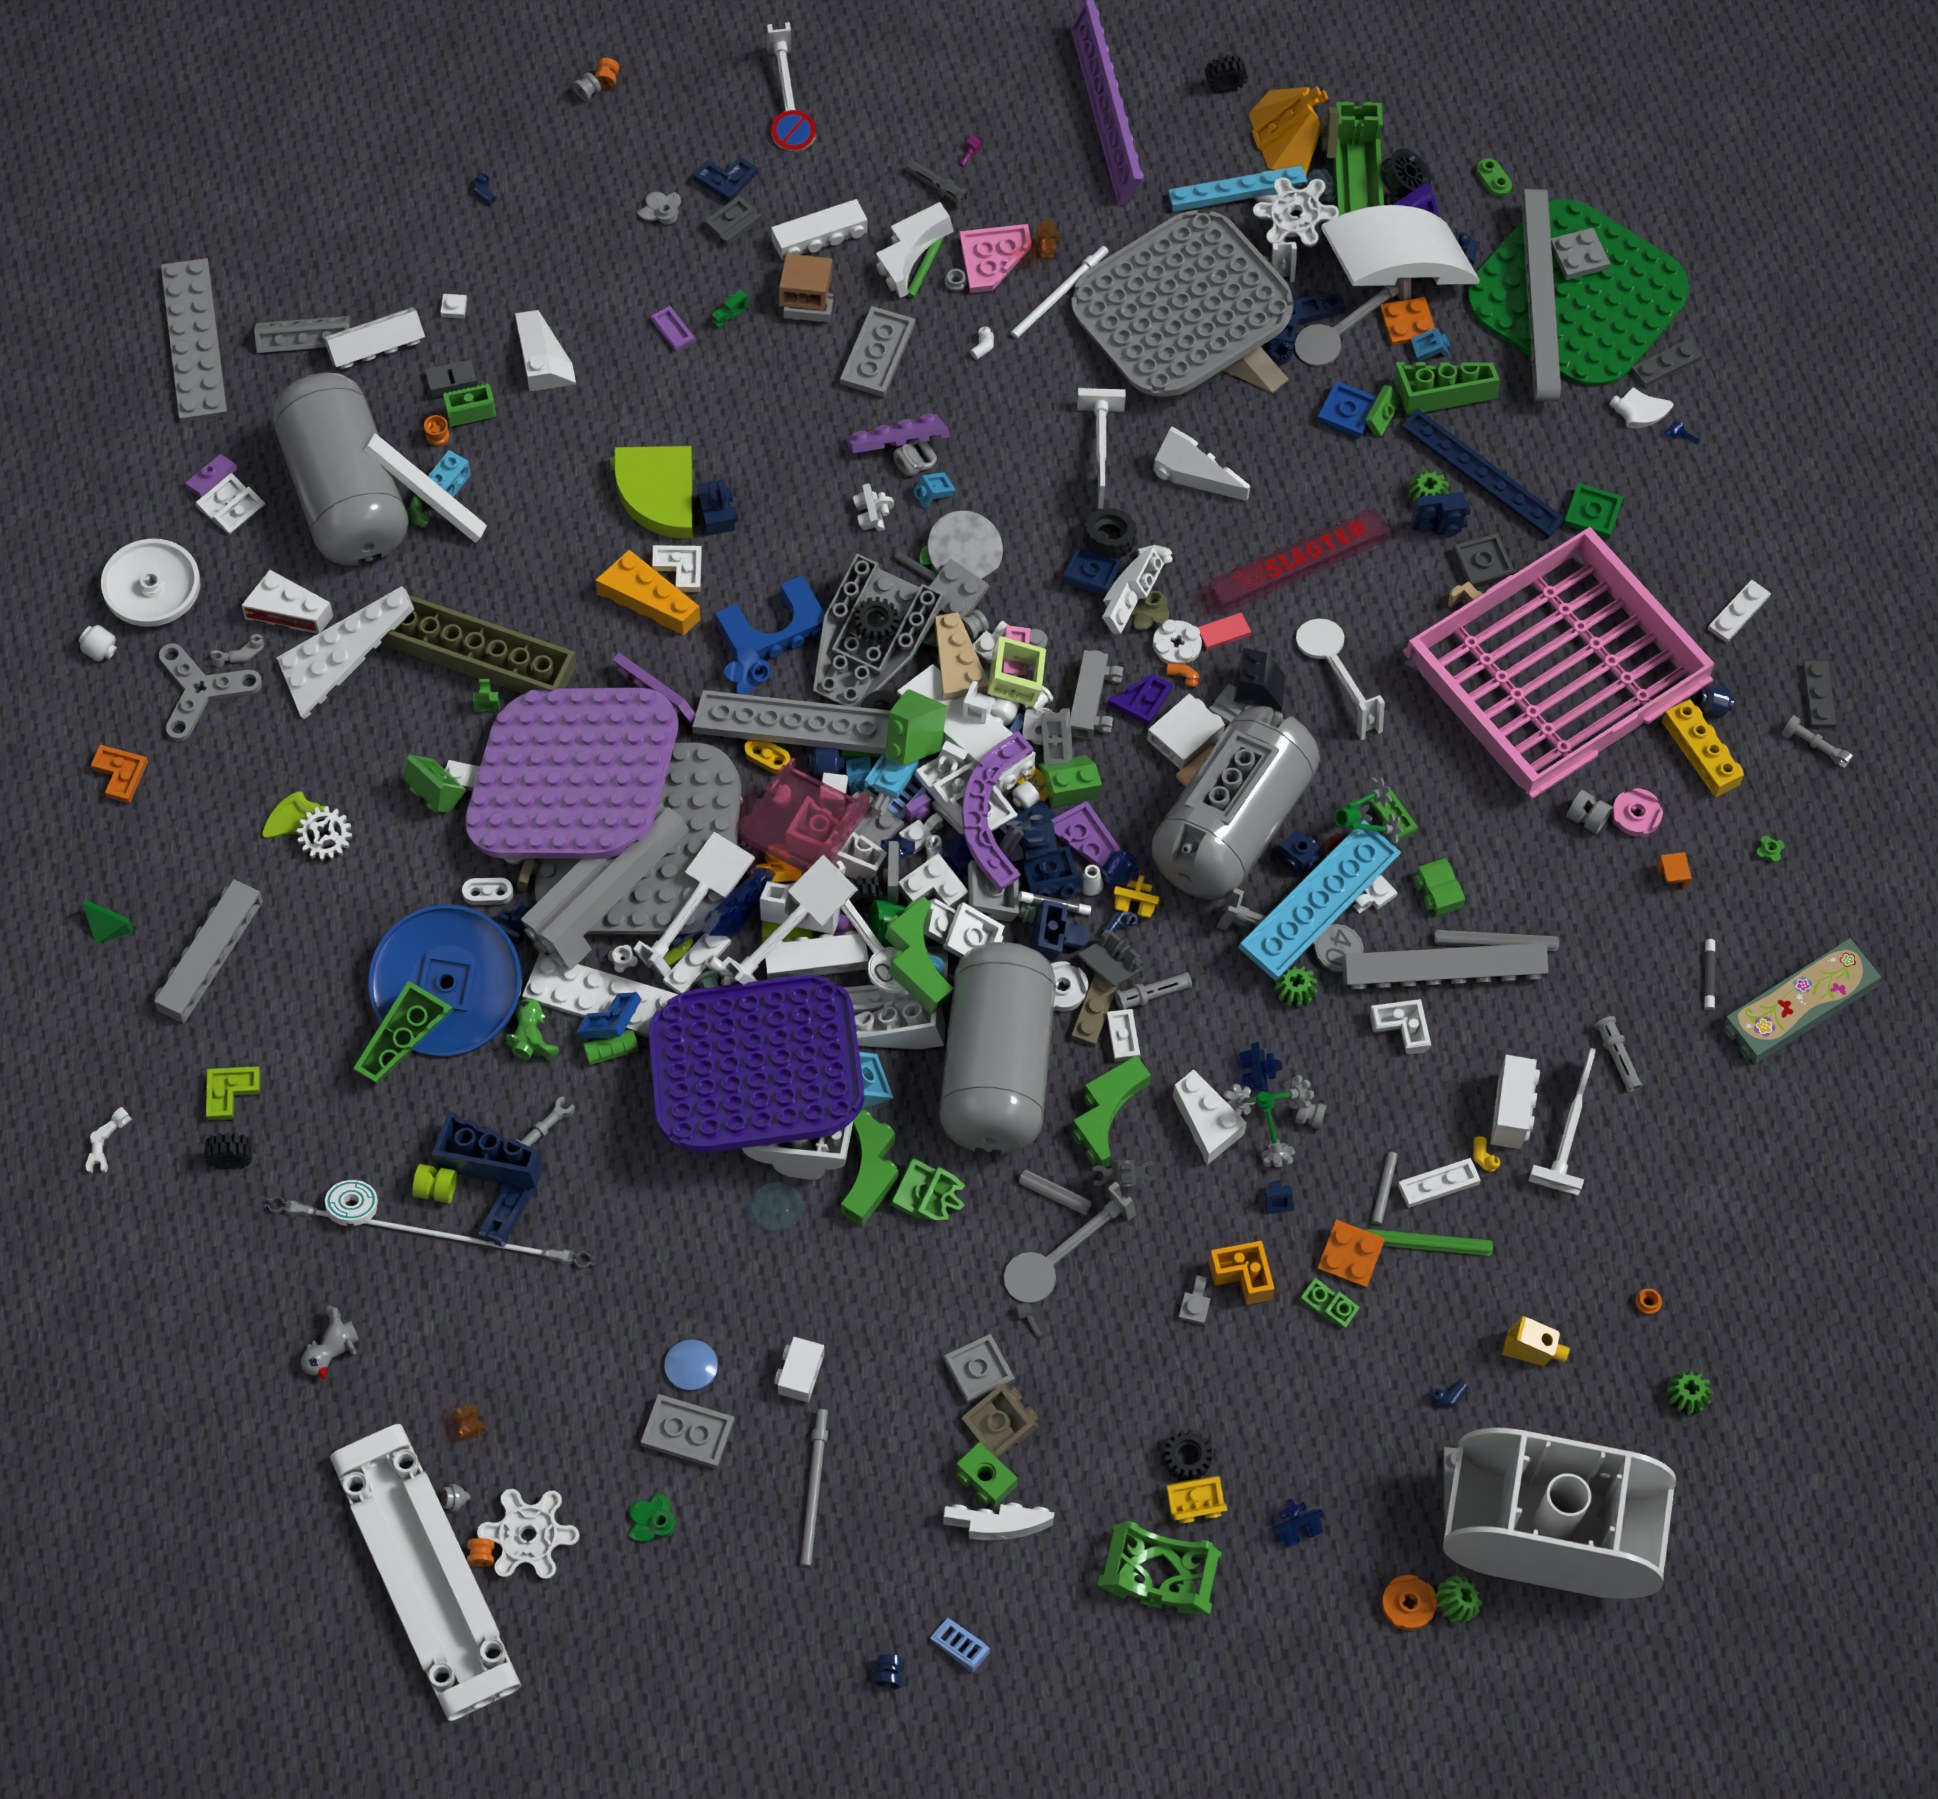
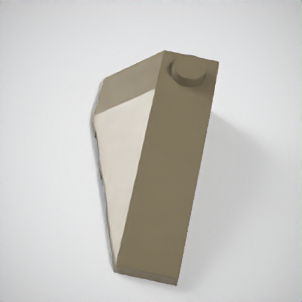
[1222,347,1289,394]

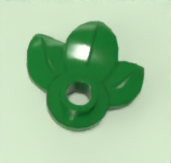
[628,1493,676,1542]

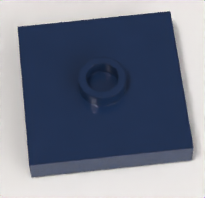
[1062,547,1122,596]

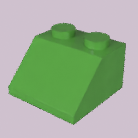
[404,754,466,813]
[1038,755,1102,808]

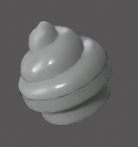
[441,1484,470,1511]

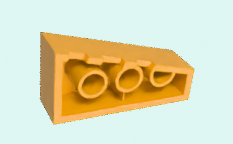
[595,550,700,635]

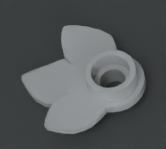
[637,192,681,225]

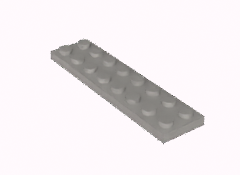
[161,258,228,422]
[692,690,890,754]

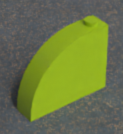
[610,446,693,539]

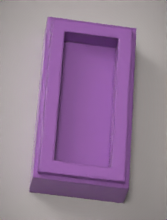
[650,306,695,352]

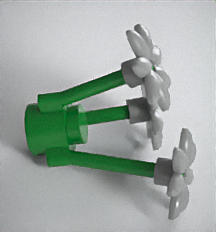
[1334,778,1402,844]

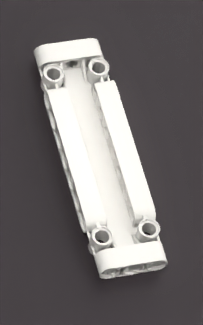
[330,1424,521,1721]

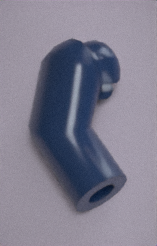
[1456,232,1478,265]

